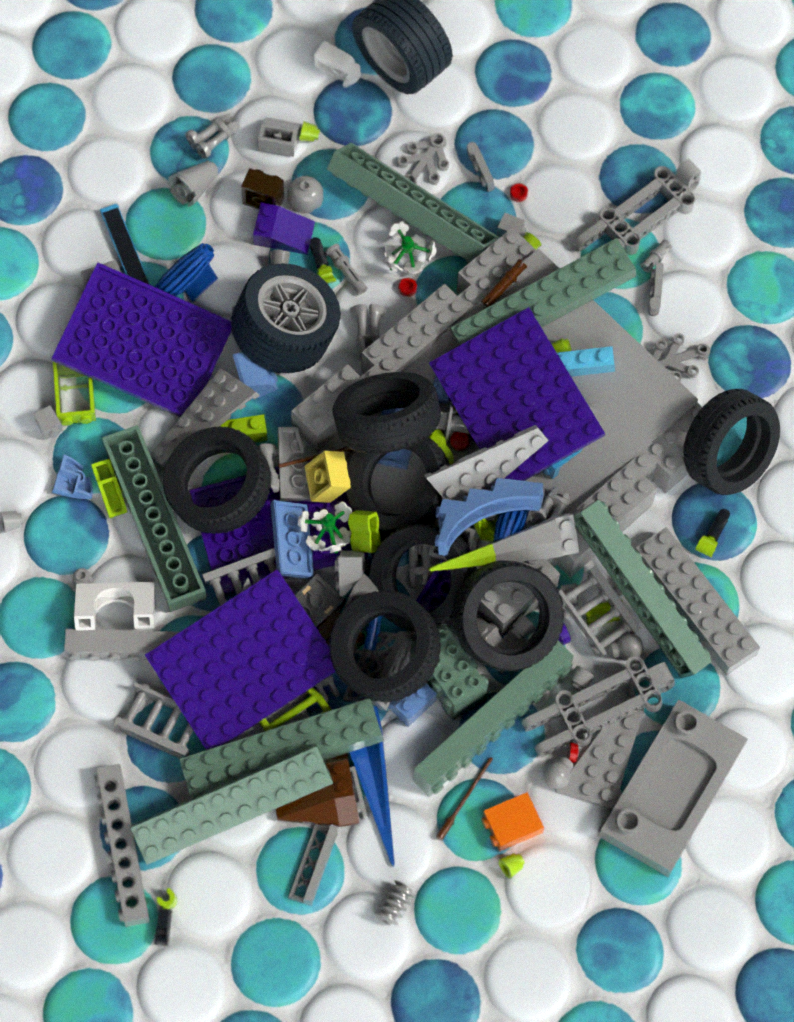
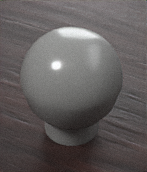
[611,633,643,660]
[543,757,573,789]

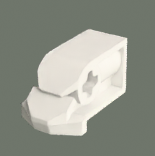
[315,41,361,87]

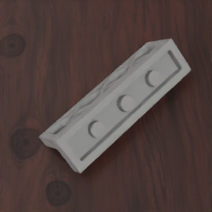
[289,824,339,906]

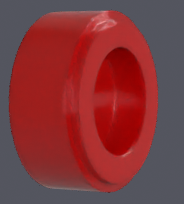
[510,183,528,202]
[398,278,417,297]
[450,432,470,451]
[567,742,579,763]

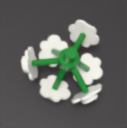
[384,221,437,274]
[298,502,352,554]

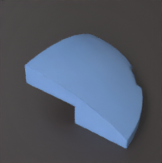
[52,455,93,499]

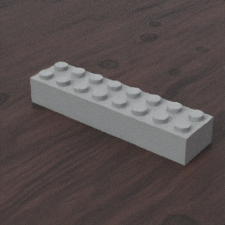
[635,527,760,676]

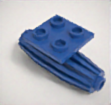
[155,243,218,302]
[493,510,530,543]

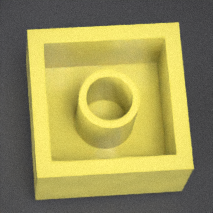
[304,451,351,503]

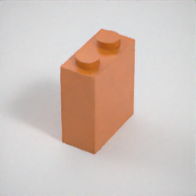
[481,792,544,852]

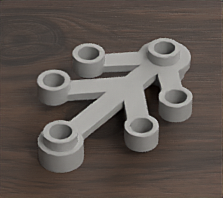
[398,133,449,185]
[653,333,710,381]

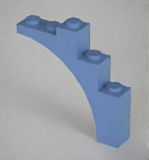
[435,478,543,556]

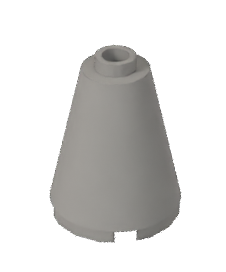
[168,161,218,207]

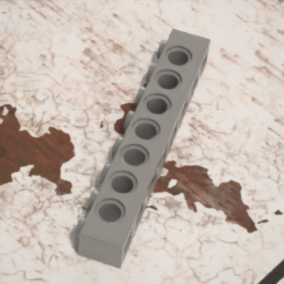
[94,764,150,927]

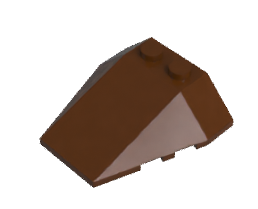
[276,753,360,827]

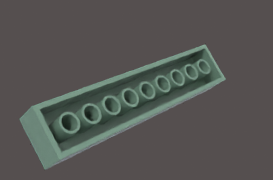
[327,142,499,263]
[451,238,636,346]
[102,425,207,612]
[573,500,712,679]
[413,641,574,797]
[180,698,384,798]
[131,744,333,865]

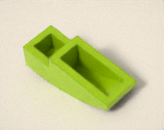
[91,459,128,518]

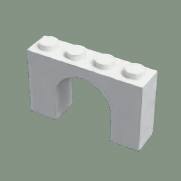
[74,582,155,630]

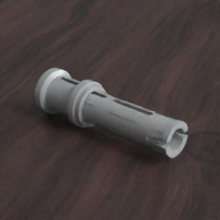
[325,244,368,295]

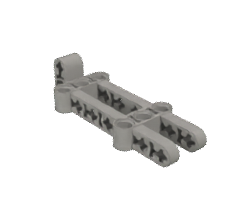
[573,159,702,255]
[521,656,675,757]

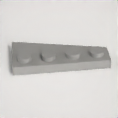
[277,427,311,501]

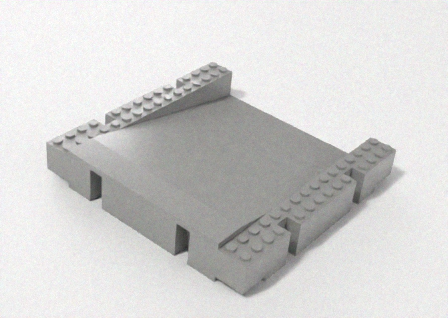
[291,228,702,637]

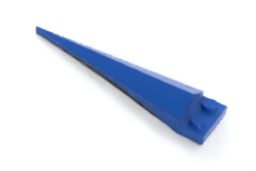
[349,706,395,867]

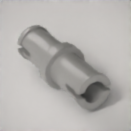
[640,240,672,273]

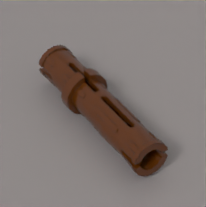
[481,259,527,308]

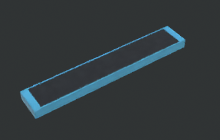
[100,204,150,285]

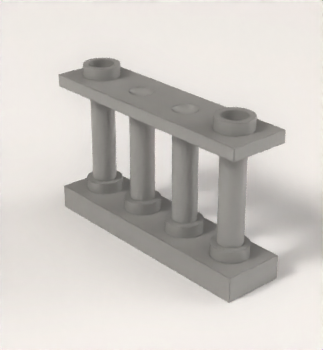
[202,548,291,606]
[558,565,641,657]
[114,682,193,759]

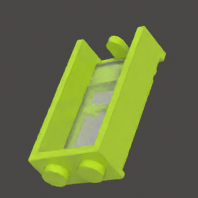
[53,361,96,426]

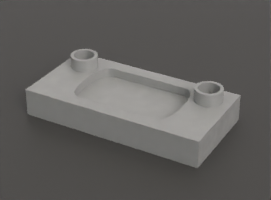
[599,699,748,877]

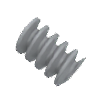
[374,880,415,926]

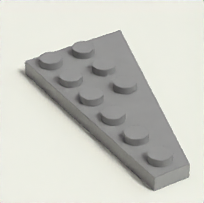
[150,368,260,468]
[424,425,549,501]
[556,694,644,810]

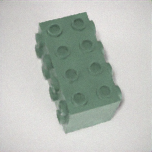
[409,624,489,721]

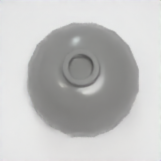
[288,176,324,213]

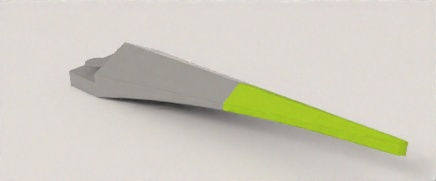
[428,513,579,571]

